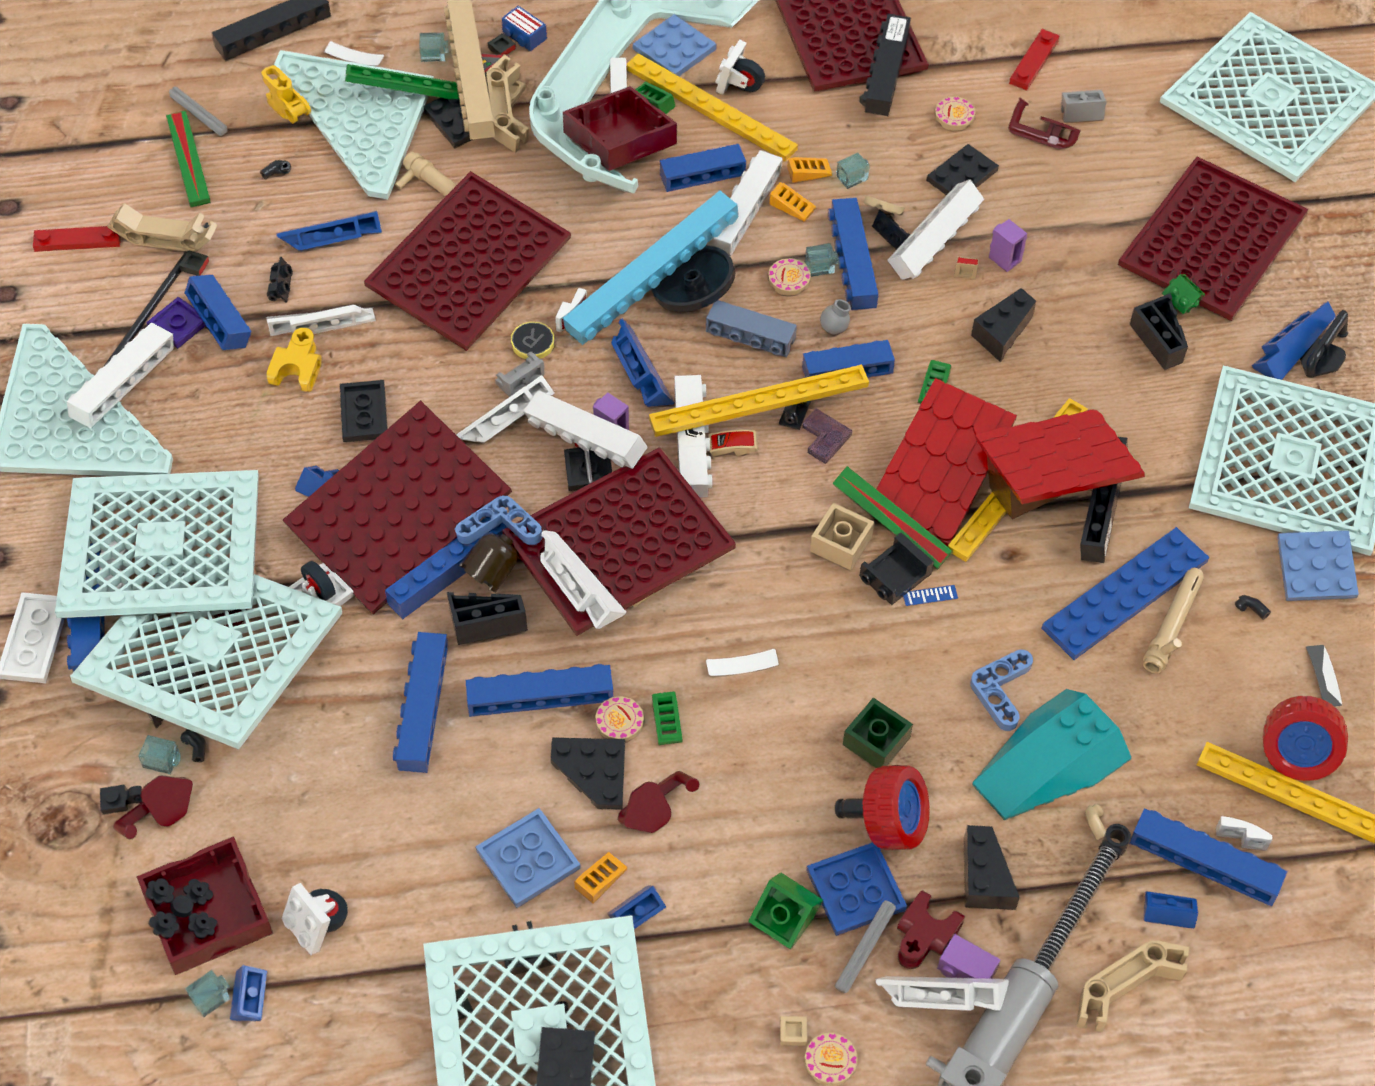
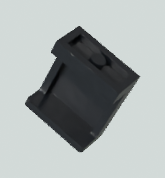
[859,533,934,605]

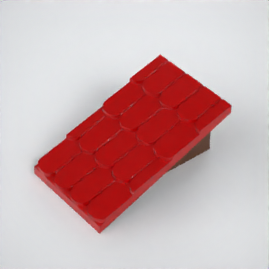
[876,378,1017,547]
[975,409,1145,520]

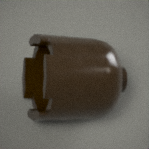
[459,533,518,593]

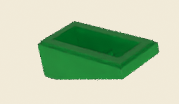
[635,82,675,114]
[918,360,952,403]
[652,691,683,745]

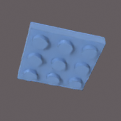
[633,14,717,76]
[1277,530,1359,601]
[476,808,581,908]

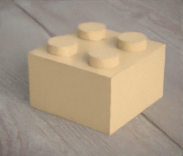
[810,503,874,570]

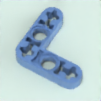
[455,495,543,545]
[970,650,1033,731]

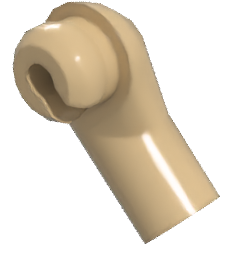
[1085,804,1106,840]

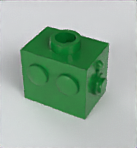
[1162,274,1206,314]

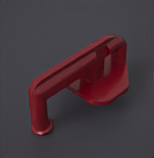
[1008,97,1081,149]
[618,771,700,833]
[113,775,193,839]

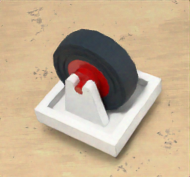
[715,39,765,95]
[290,561,354,606]
[281,883,348,955]

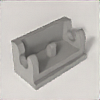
[1061,90,1106,123]
[495,352,545,397]

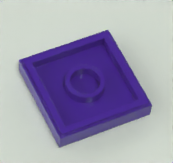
[146,297,206,349]

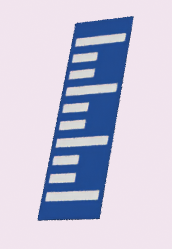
[903,585,958,606]

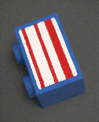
[501,6,547,51]

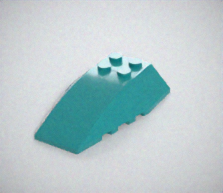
[972,689,1132,820]

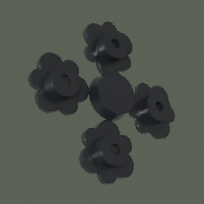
[145,878,217,939]

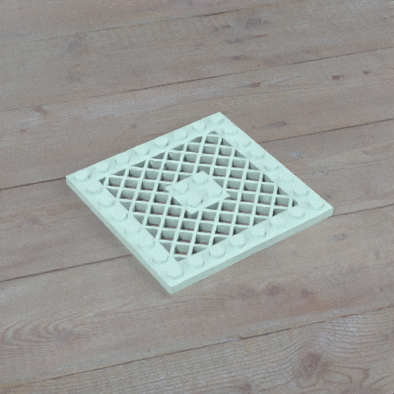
[1160,12,1375,182]
[1189,365,1375,556]
[55,470,259,618]
[70,554,342,749]
[424,916,656,1086]

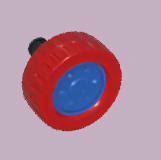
[1263,696,1348,781]
[834,765,930,850]

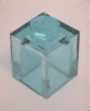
[419,32,449,62]
[836,153,870,189]
[805,243,838,277]
[138,735,181,775]
[185,970,230,1017]

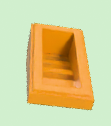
[787,157,832,183]
[769,182,816,222]
[574,852,627,904]

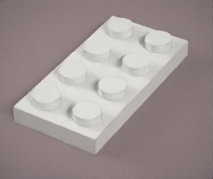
[0,593,65,683]

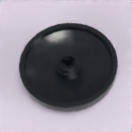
[651,245,735,312]

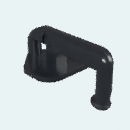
[1300,310,1348,378]

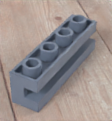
[706,300,797,357]

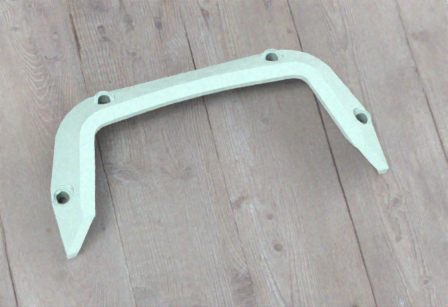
[529,0,759,193]

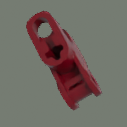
[897,890,965,969]

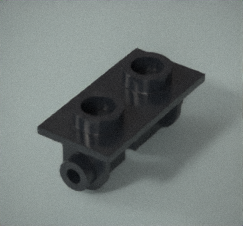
[872,209,911,250]
[267,257,293,303]
[779,401,811,430]

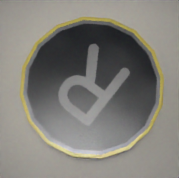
[511,322,554,359]

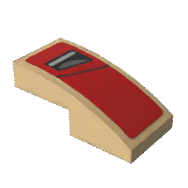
[709,430,758,457]

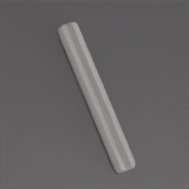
[169,87,228,136]
[835,900,896,993]

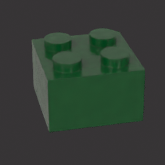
[843,698,913,768]

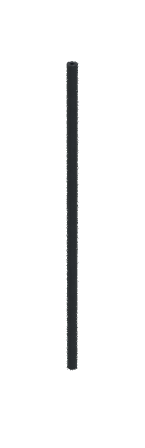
[102,222,209,368]

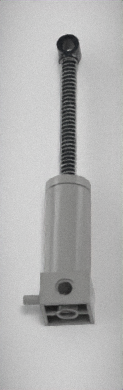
[926,824,1131,1086]

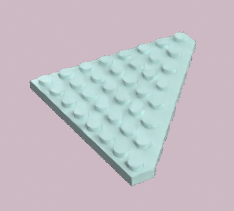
[274,50,434,200]
[0,324,173,476]

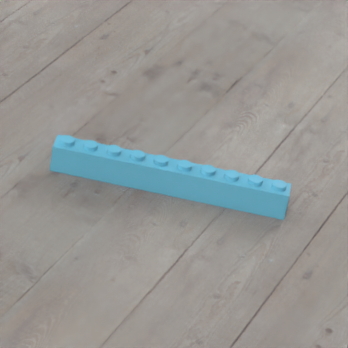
[563,191,739,345]

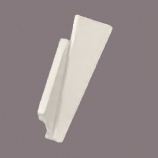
[266,305,376,336]
[456,375,554,443]
[541,530,626,629]
[876,976,1009,1011]

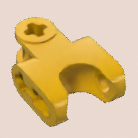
[261,65,311,123]
[267,328,322,392]

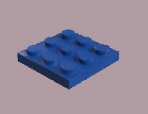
[806,842,907,936]

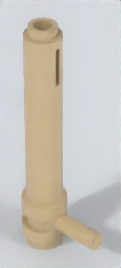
[394,152,457,197]
[1143,568,1204,674]

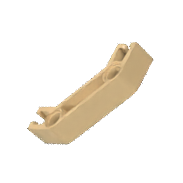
[486,55,529,153]
[107,203,217,252]
[1076,940,1189,1032]

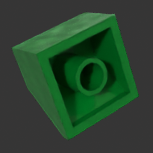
[748,873,823,949]

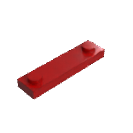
[1009,29,1060,91]
[33,226,121,252]

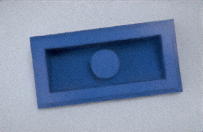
[607,885,666,929]
[1144,891,1198,929]
[230,965,267,1021]

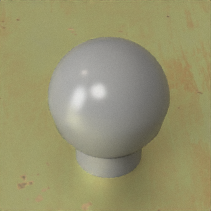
[820,299,851,335]

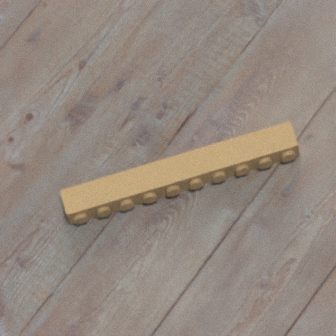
[444,0,495,140]

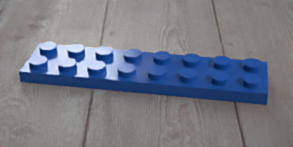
[1041,527,1209,660]

